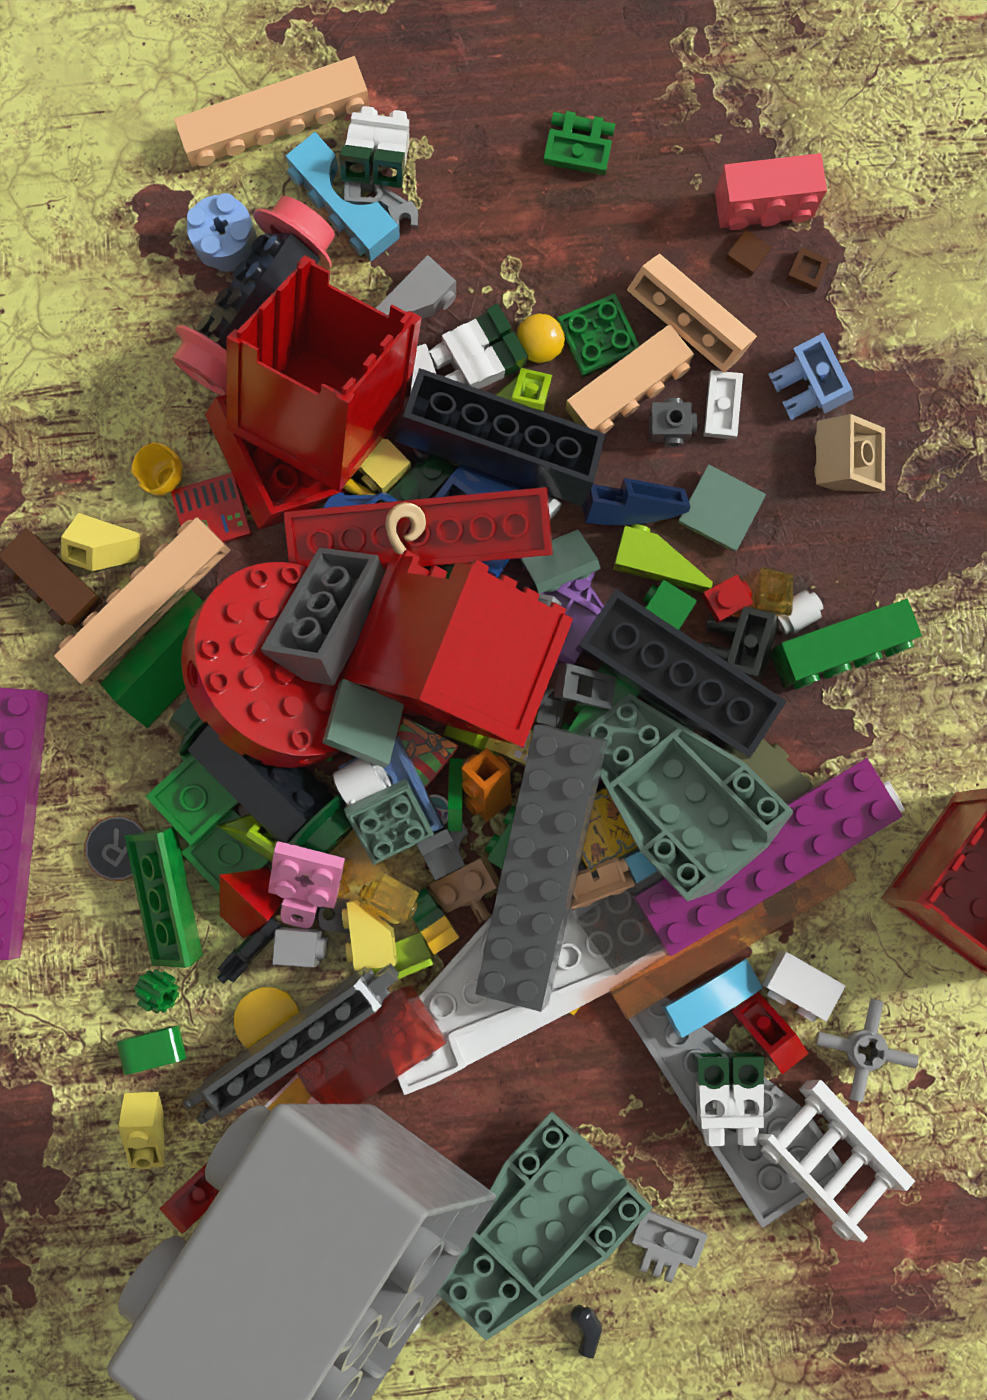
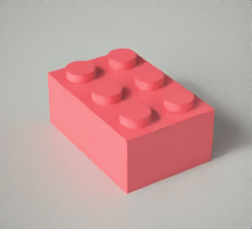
[715,153,827,230]

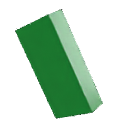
[448,759,463,831]

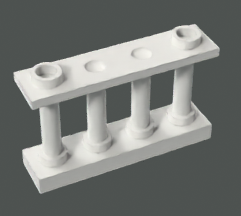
[757,1080,915,1243]

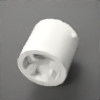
[333,758,391,806]

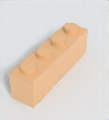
[627,254,757,373]
[565,324,694,434]

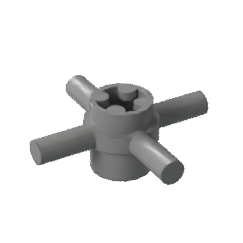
[815,998,918,1102]

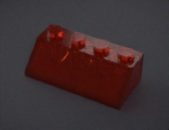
[294,985,448,1104]

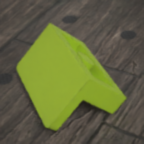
[367,932,434,980]

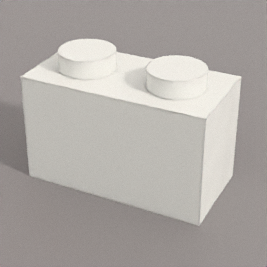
[761,950,846,1022]

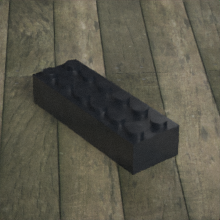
[395,368,605,506]
[575,589,787,760]

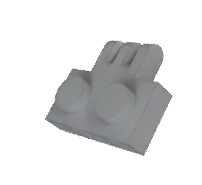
[631,1210,708,1283]

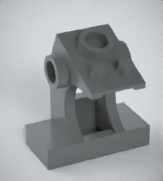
[534,663,616,728]

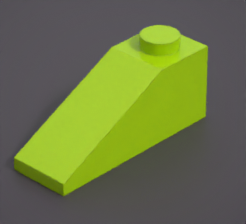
[613,524,713,593]

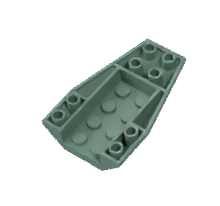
[580,694,793,902]
[437,1111,652,1340]

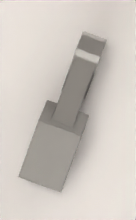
[344,177,418,230]

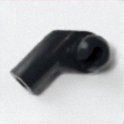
[570,1305,602,1358]

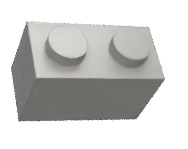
[273,927,329,967]

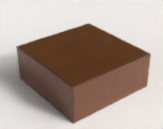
[726,229,772,277]
[786,247,830,292]

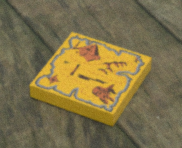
[581,787,637,872]

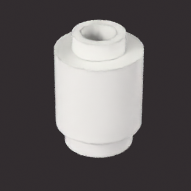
[772,590,823,635]

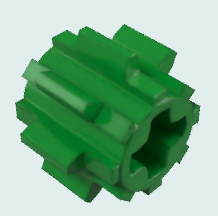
[134,969,179,1014]

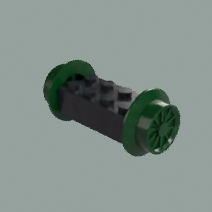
[169,697,353,854]

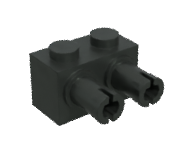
[701,606,779,684]

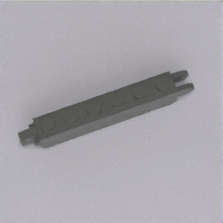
[183,963,399,1125]

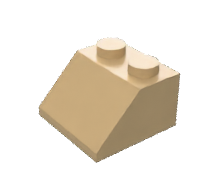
[814,414,885,492]

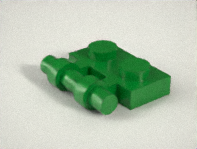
[543,111,616,176]

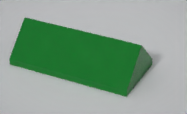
[100,590,204,728]
[124,826,203,968]

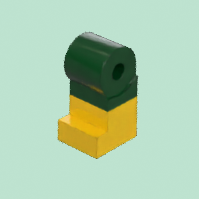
[403,886,460,955]

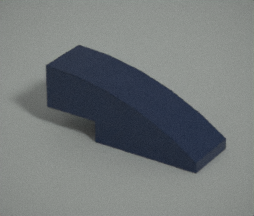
[582,478,691,525]

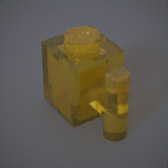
[338,836,390,898]
[358,874,419,924]

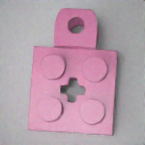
[268,841,345,929]

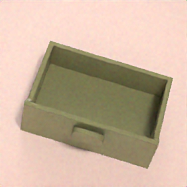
[723,739,812,803]

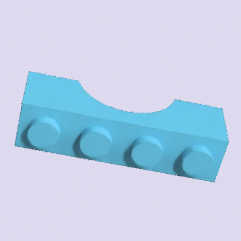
[286,132,400,261]

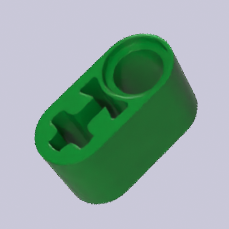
[116,1025,187,1075]

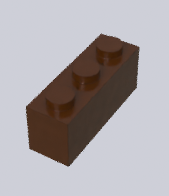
[0,528,103,628]

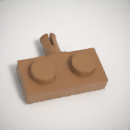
[429,855,500,923]

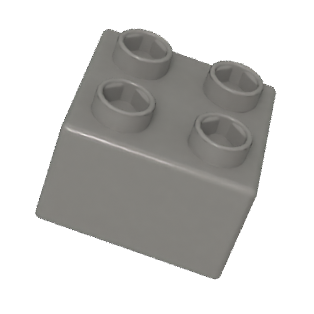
[107,1104,496,1400]

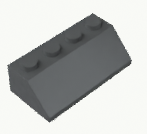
[261,548,385,686]

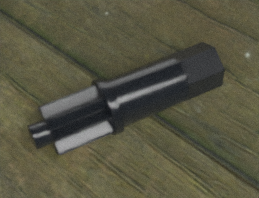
[217,917,283,984]

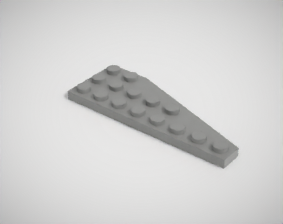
[613,976,843,1228]

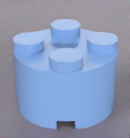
[187,193,257,272]

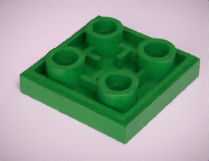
[557,293,639,378]

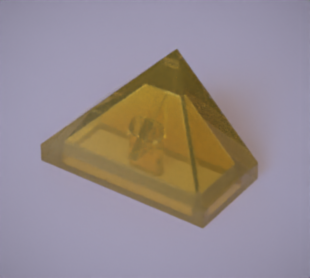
[752,567,793,616]

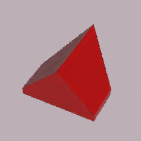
[219,867,284,938]

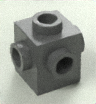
[649,398,697,448]

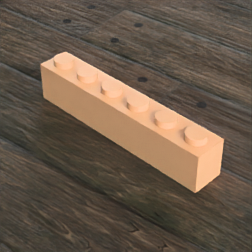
[174,56,370,167]
[54,517,231,687]

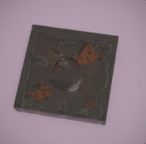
[576,886,660,975]

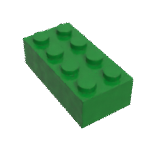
[770,598,922,691]

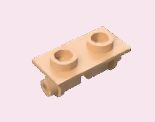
[571,857,635,910]

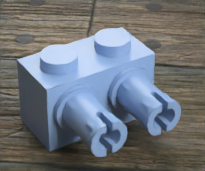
[769,332,854,420]

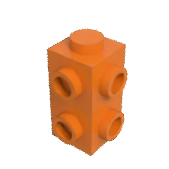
[461,748,512,822]

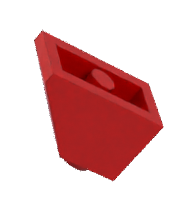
[732,992,809,1075]

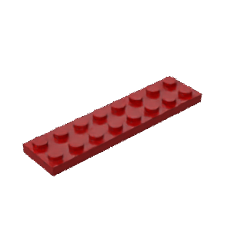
[284,487,553,570]

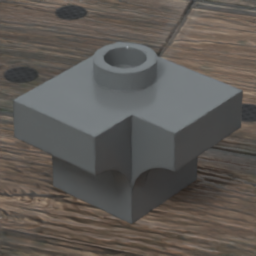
[417,822,468,880]

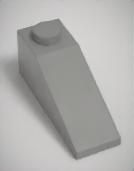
[375,255,456,319]

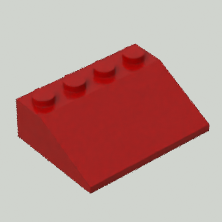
[205,394,350,530]

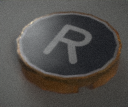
[84,815,148,881]

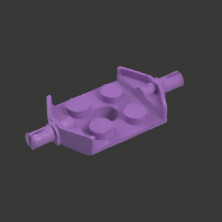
[539,571,604,668]

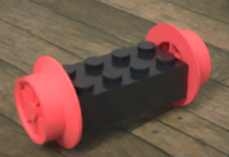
[172,196,335,396]

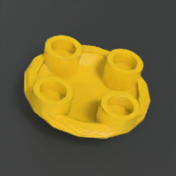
[234,987,299,1049]

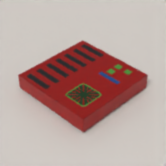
[171,472,252,544]

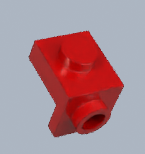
[701,575,753,623]

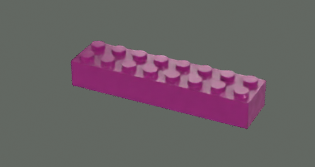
[0,687,49,960]
[631,758,903,956]

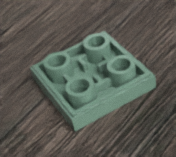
[678,464,766,553]
[520,530,601,593]
[322,679,404,768]
[344,778,434,865]

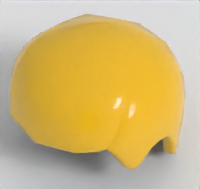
[516,313,565,364]
[131,442,183,496]

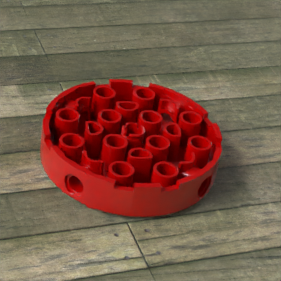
[181,562,356,768]

